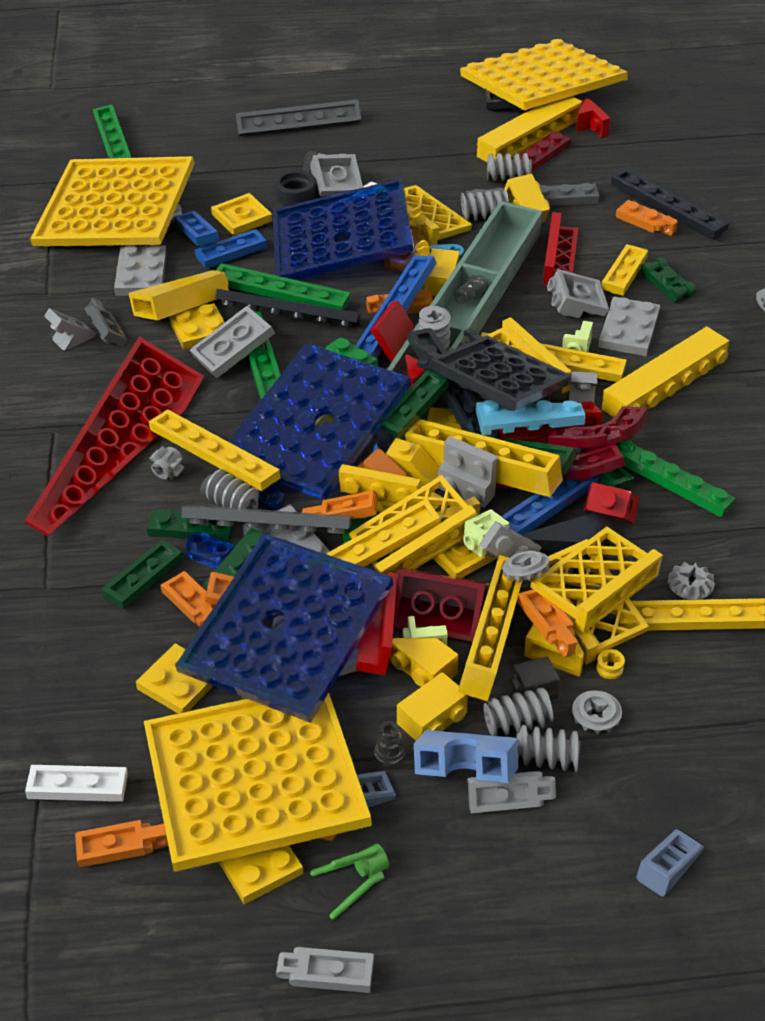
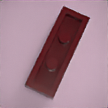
[519,131,571,172]

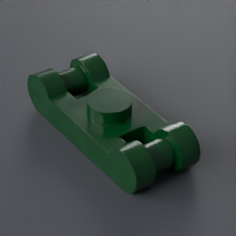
[641,257,696,302]

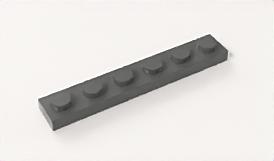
[236,99,361,136]
[466,183,599,206]
[181,505,352,533]

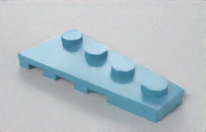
[476,400,585,436]

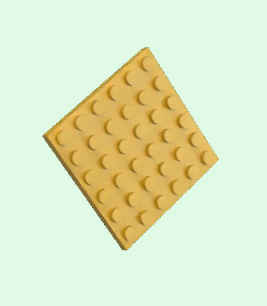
[460,39,627,110]
[30,156,195,247]
[144,682,372,872]

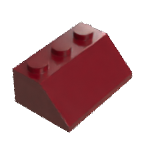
[393,568,489,642]

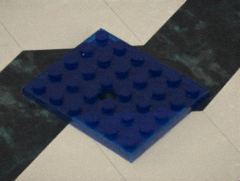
[273,178,414,280]
[228,343,412,500]
[175,533,393,723]

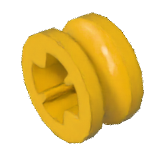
[596,649,625,679]

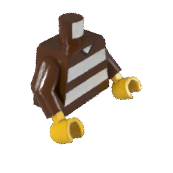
[369,207,430,272]

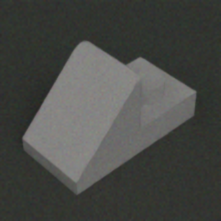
[44,308,96,351]
[569,371,598,403]

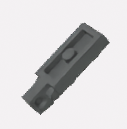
[85,297,127,347]

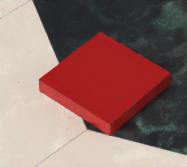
[370,300,415,363]

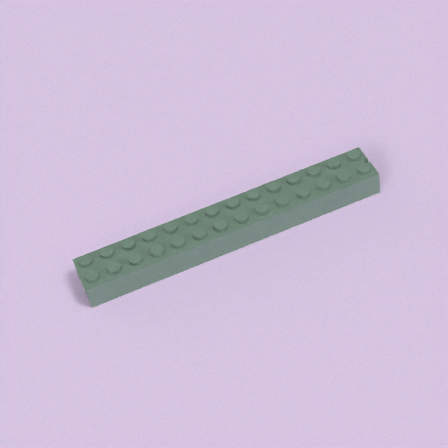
[372,201,543,420]

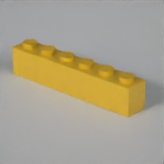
[477,96,582,162]
[602,327,729,418]
[405,419,563,497]
[458,555,522,701]

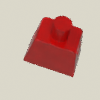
[583,482,641,524]

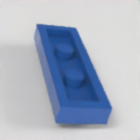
[174,211,219,246]
[195,229,267,269]

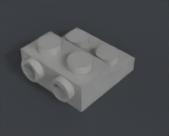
[310,154,363,196]
[547,269,609,318]
[438,436,497,508]

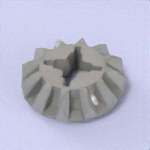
[502,551,550,582]
[668,562,715,600]
[572,691,622,734]

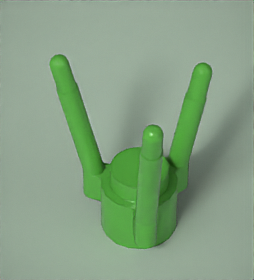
[311,844,389,920]

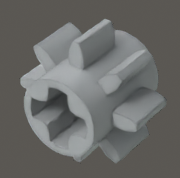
[150,446,184,480]

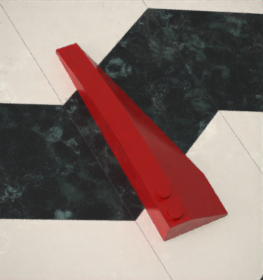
[24,336,204,537]

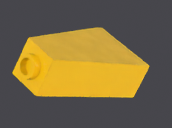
[128,270,229,320]

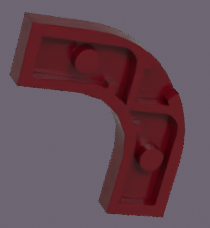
[548,406,648,451]
[529,434,625,481]

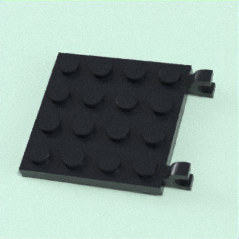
[417,328,572,411]

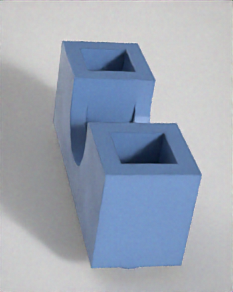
[414,730,518,783]

